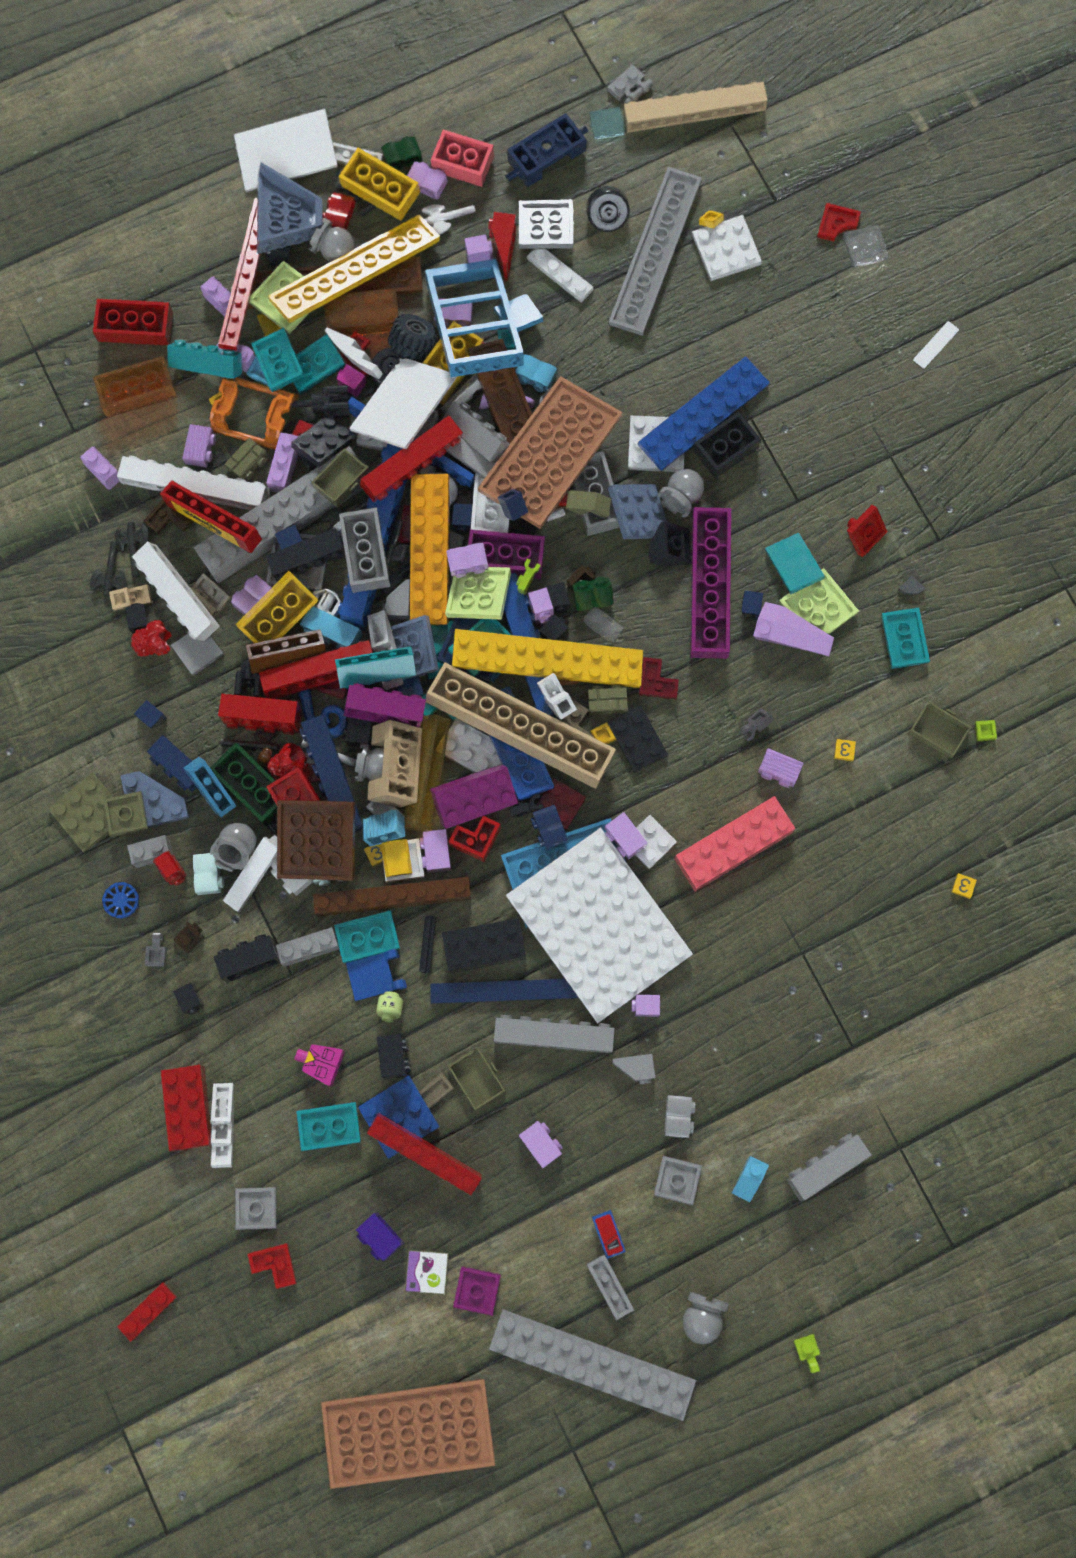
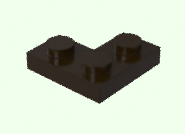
[143,499,194,534]

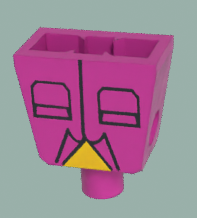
[295,1044,345,1087]

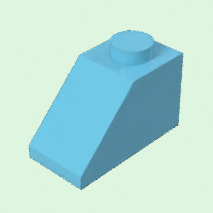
[732,1156,769,1202]

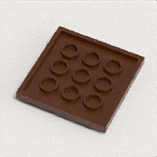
[277,800,355,881]

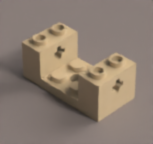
[367,720,422,808]

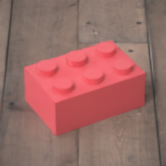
[431,129,494,187]

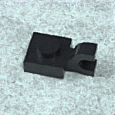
[509,794,545,819]

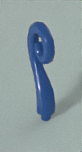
[297,689,348,738]

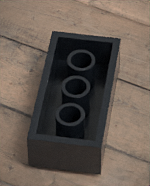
[442,918,526,973]

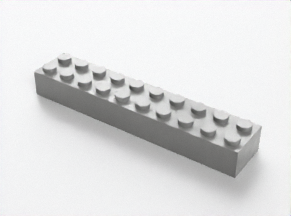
[194,447,363,584]

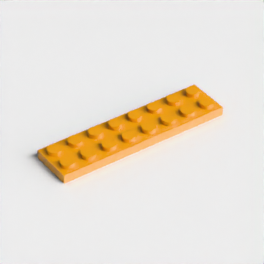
[410,474,450,625]

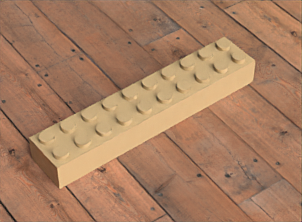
[426,663,616,789]

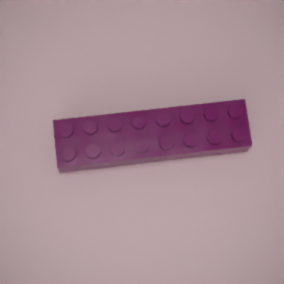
[690,507,731,659]

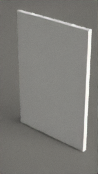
[234,109,338,192]
[350,358,457,449]

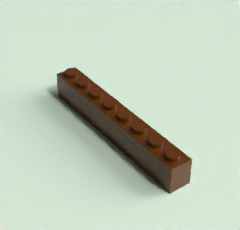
[313,877,472,917]

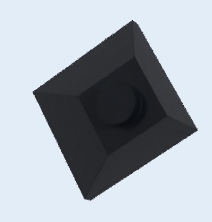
[648,521,691,566]

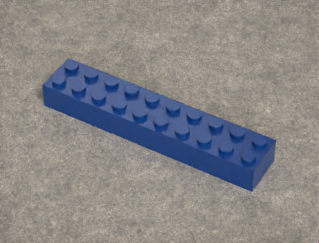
[338,443,407,631]

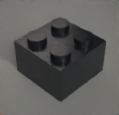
[377,1034,411,1080]

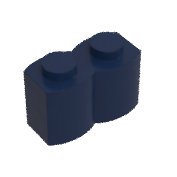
[530,805,568,851]

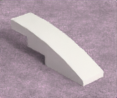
[325,328,383,379]
[367,610,403,690]
[211,1083,234,1168]

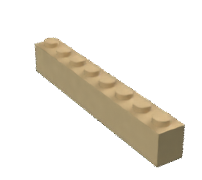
[623,82,768,133]

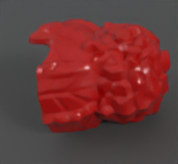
[131,620,172,657]
[267,743,309,780]

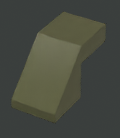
[566,490,611,518]

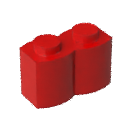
[322,192,355,231]
[153,851,187,886]

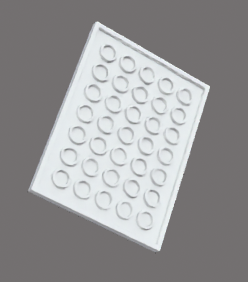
[506,828,693,1024]

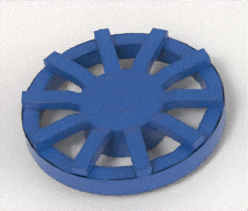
[102,882,139,919]

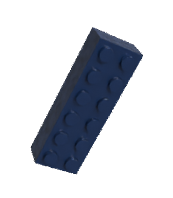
[299,715,363,831]

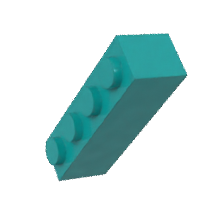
[167,340,242,379]
[335,646,416,689]

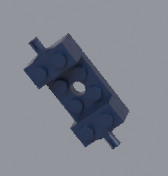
[505,113,588,187]

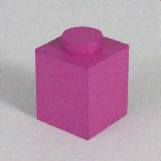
[337,365,367,397]

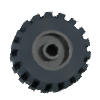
[388,314,438,361]

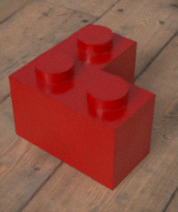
[449,816,501,862]

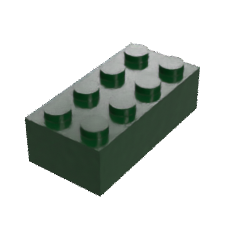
[210,742,277,826]

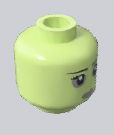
[376,992,403,1022]

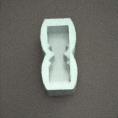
[193,853,224,895]

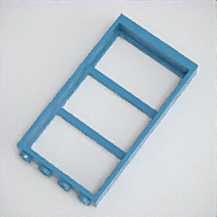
[425,259,524,377]

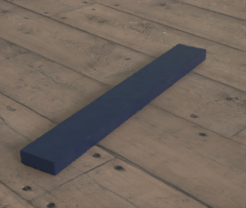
[430,979,579,1004]

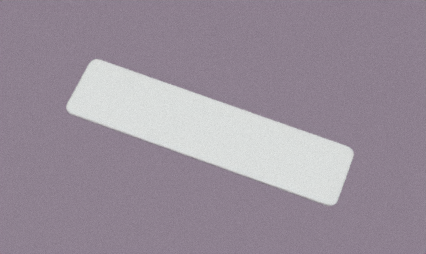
[913,321,959,368]

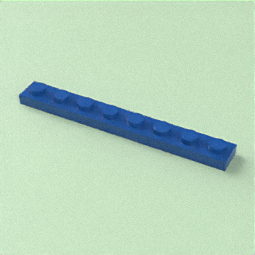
[348,397,474,488]

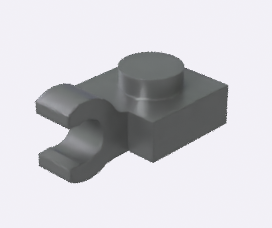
[740,708,774,741]
[145,933,167,967]

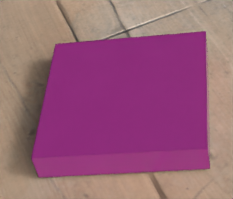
[453,1266,501,1316]

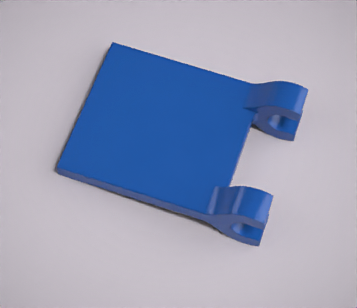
[346,949,407,1001]

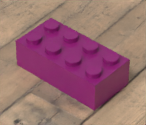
[468,529,545,579]
[344,684,426,728]
[430,764,518,829]

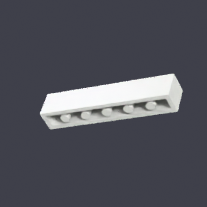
[132,542,220,641]

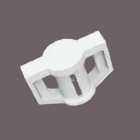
[312,589,341,617]

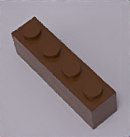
[246,629,326,674]

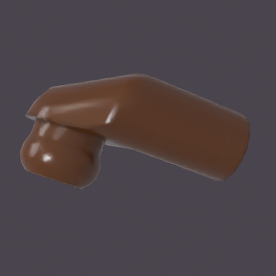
[257,748,273,774]

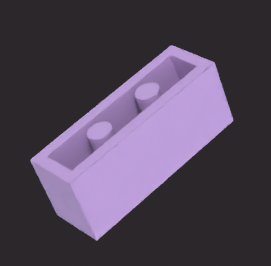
[266,432,299,493]

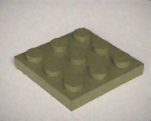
[48,773,114,853]

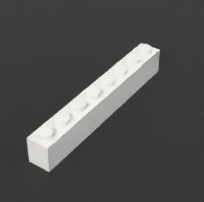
[117,456,268,510]

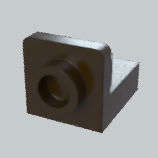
[567,565,596,591]
[173,921,204,954]

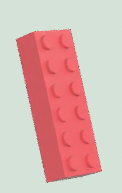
[675,796,796,892]

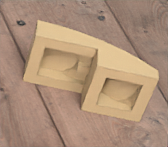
[109,584,153,610]

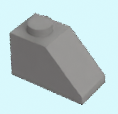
[383,580,410,621]
[612,1054,655,1085]

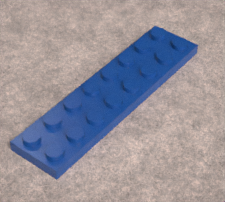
[637,356,770,472]

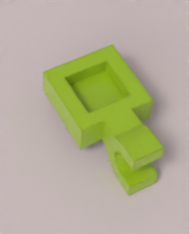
[516,559,541,595]
[793,1334,820,1373]

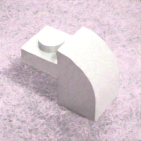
[537,673,577,719]

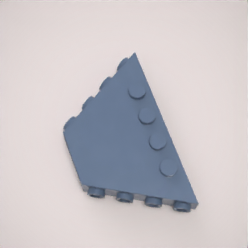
[257,162,322,254]

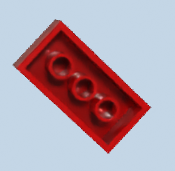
[93,299,173,346]
[218,693,303,735]
[161,1065,212,1151]

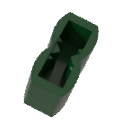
[381,136,422,170]
[572,577,614,611]

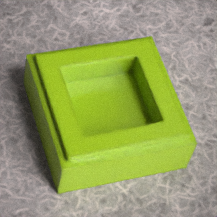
[974,720,997,741]

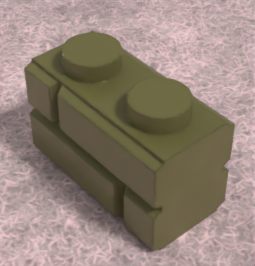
[224,438,268,480]
[588,685,628,716]

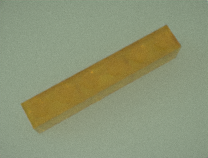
[404,714,451,832]

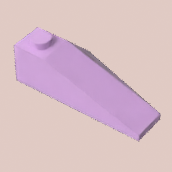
[753,602,834,656]

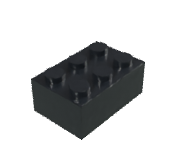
[693,412,761,479]
[213,934,281,983]

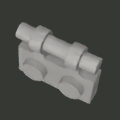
[607,65,653,104]

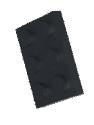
[291,414,356,467]
[608,706,668,773]

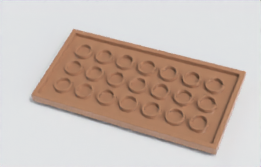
[478,376,623,529]
[321,1379,496,1489]

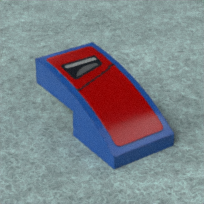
[592,1210,626,1259]

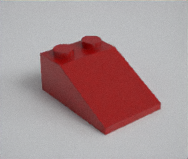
[489,212,517,281]

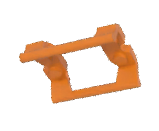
[209,377,299,450]

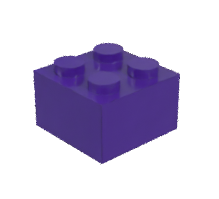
[356,1213,404,1261]

